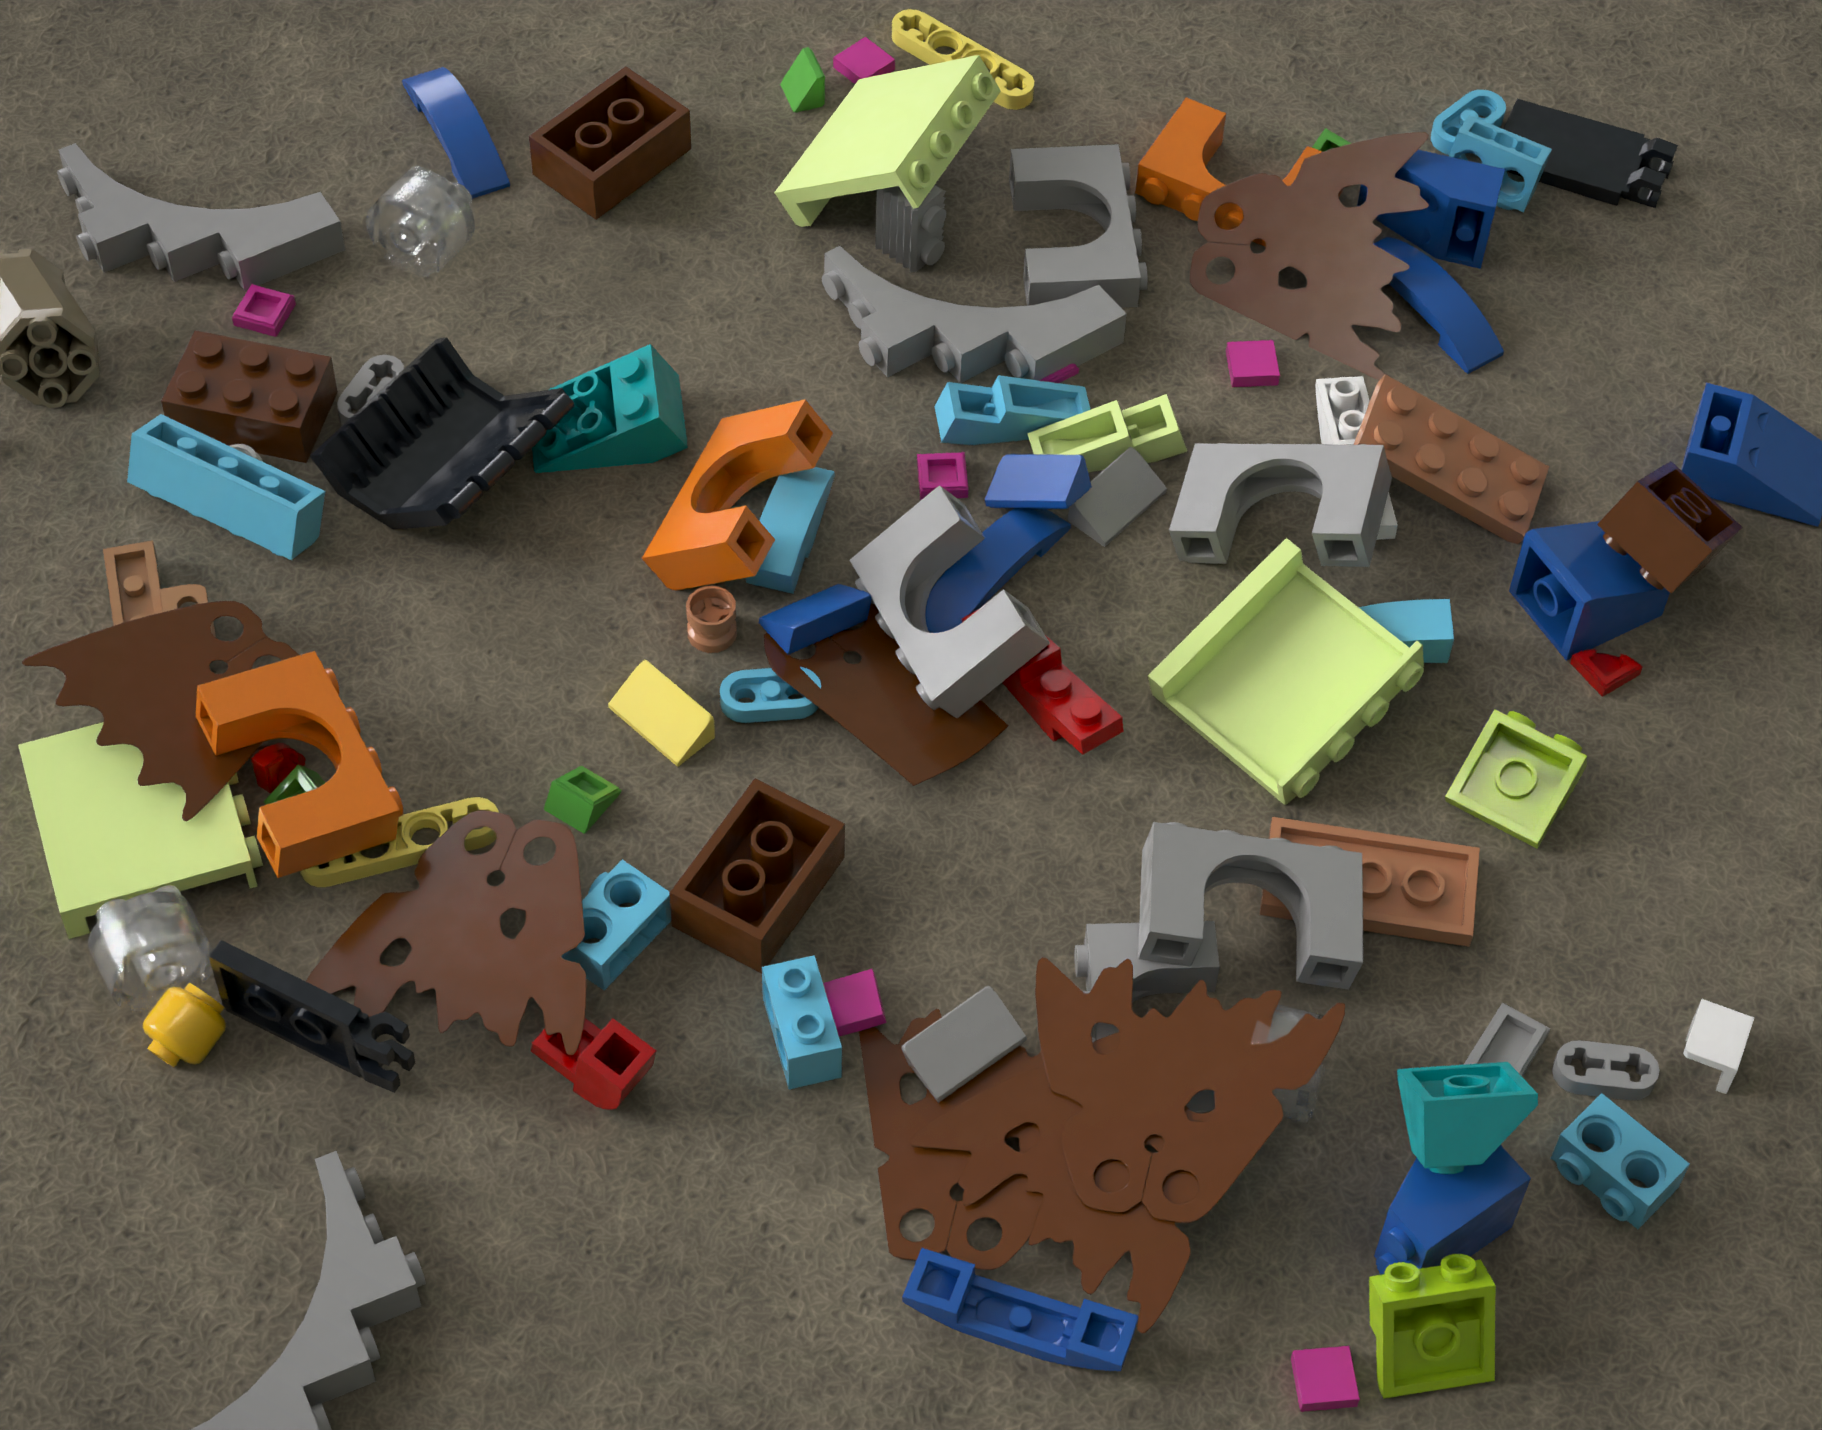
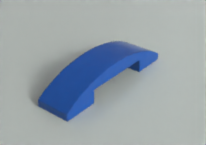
[402,67,510,200]
[1374,237,1504,374]
[925,508,1071,633]
[902,1248,1139,1371]

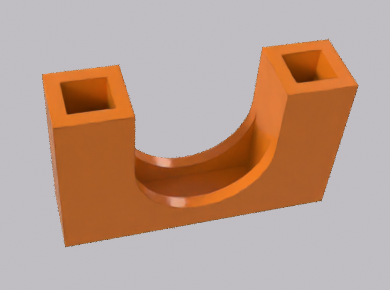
[1135,97,1343,247]
[642,399,833,591]
[196,651,403,878]

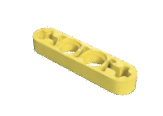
[892,9,1034,110]
[300,797,499,887]

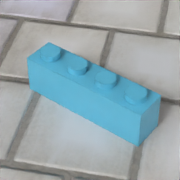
[127,414,325,560]

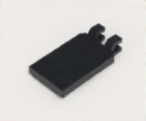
[1503,98,1678,208]
[208,940,415,1093]

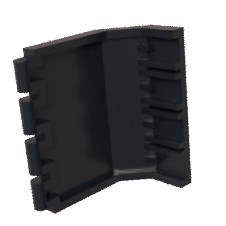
[310,337,575,530]

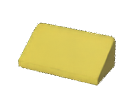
[608,660,715,767]

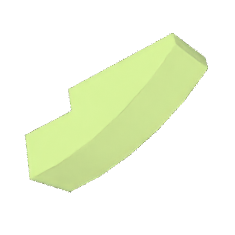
[1027,394,1187,472]

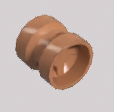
[686,586,737,653]

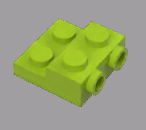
[1445,709,1587,849]
[1369,1254,1496,1399]

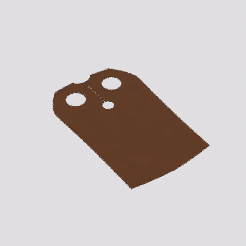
[764,603,1009,786]

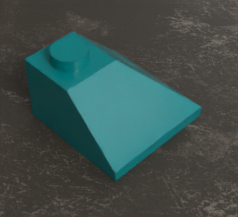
[1397,1062,1538,1174]

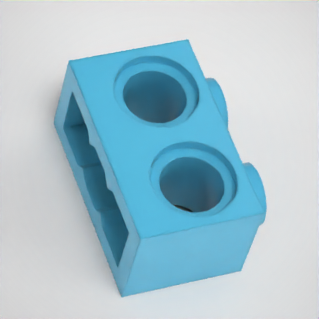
[1449,115,1552,212]
[561,859,671,990]
[762,955,842,1089]
[1551,1093,1690,1229]

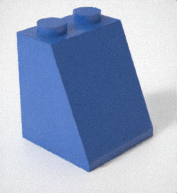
[1509,521,1670,661]
[1374,1145,1531,1275]

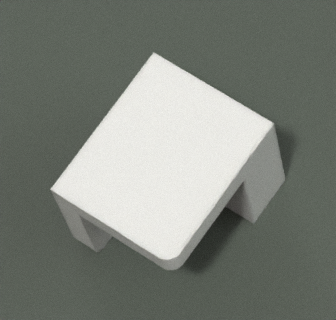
[1683,999,1754,1094]

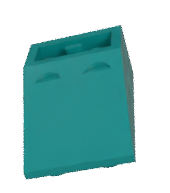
[532,344,688,473]

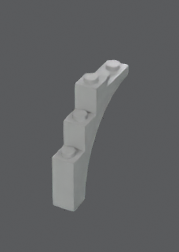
[57,143,345,291]
[822,246,1127,383]
[191,1151,426,1430]

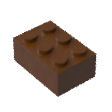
[529,66,692,220]
[161,330,338,463]
[1597,461,1743,593]
[669,778,845,974]

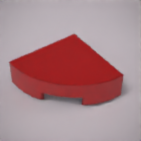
[1570,649,1643,697]
[251,743,306,794]

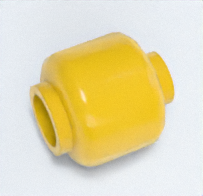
[143,983,226,1067]

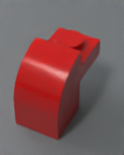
[531,1018,656,1110]

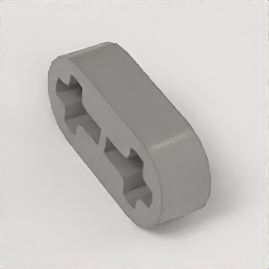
[337,355,404,425]
[1552,1040,1660,1100]

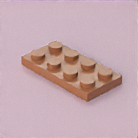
[1353,374,1549,544]
[1259,817,1480,947]

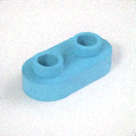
[1430,90,1506,155]
[720,667,821,723]

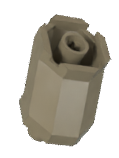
[0,248,101,408]

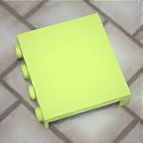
[774,55,1001,227]
[1148,538,1424,805]
[18,722,263,939]

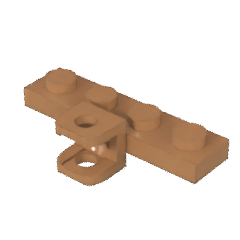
[103,540,216,637]

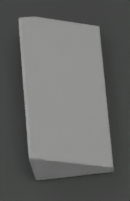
[1068,447,1167,547]
[902,986,1027,1103]

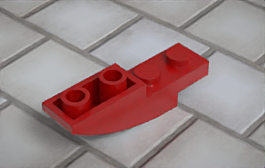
[961,609,1124,755]

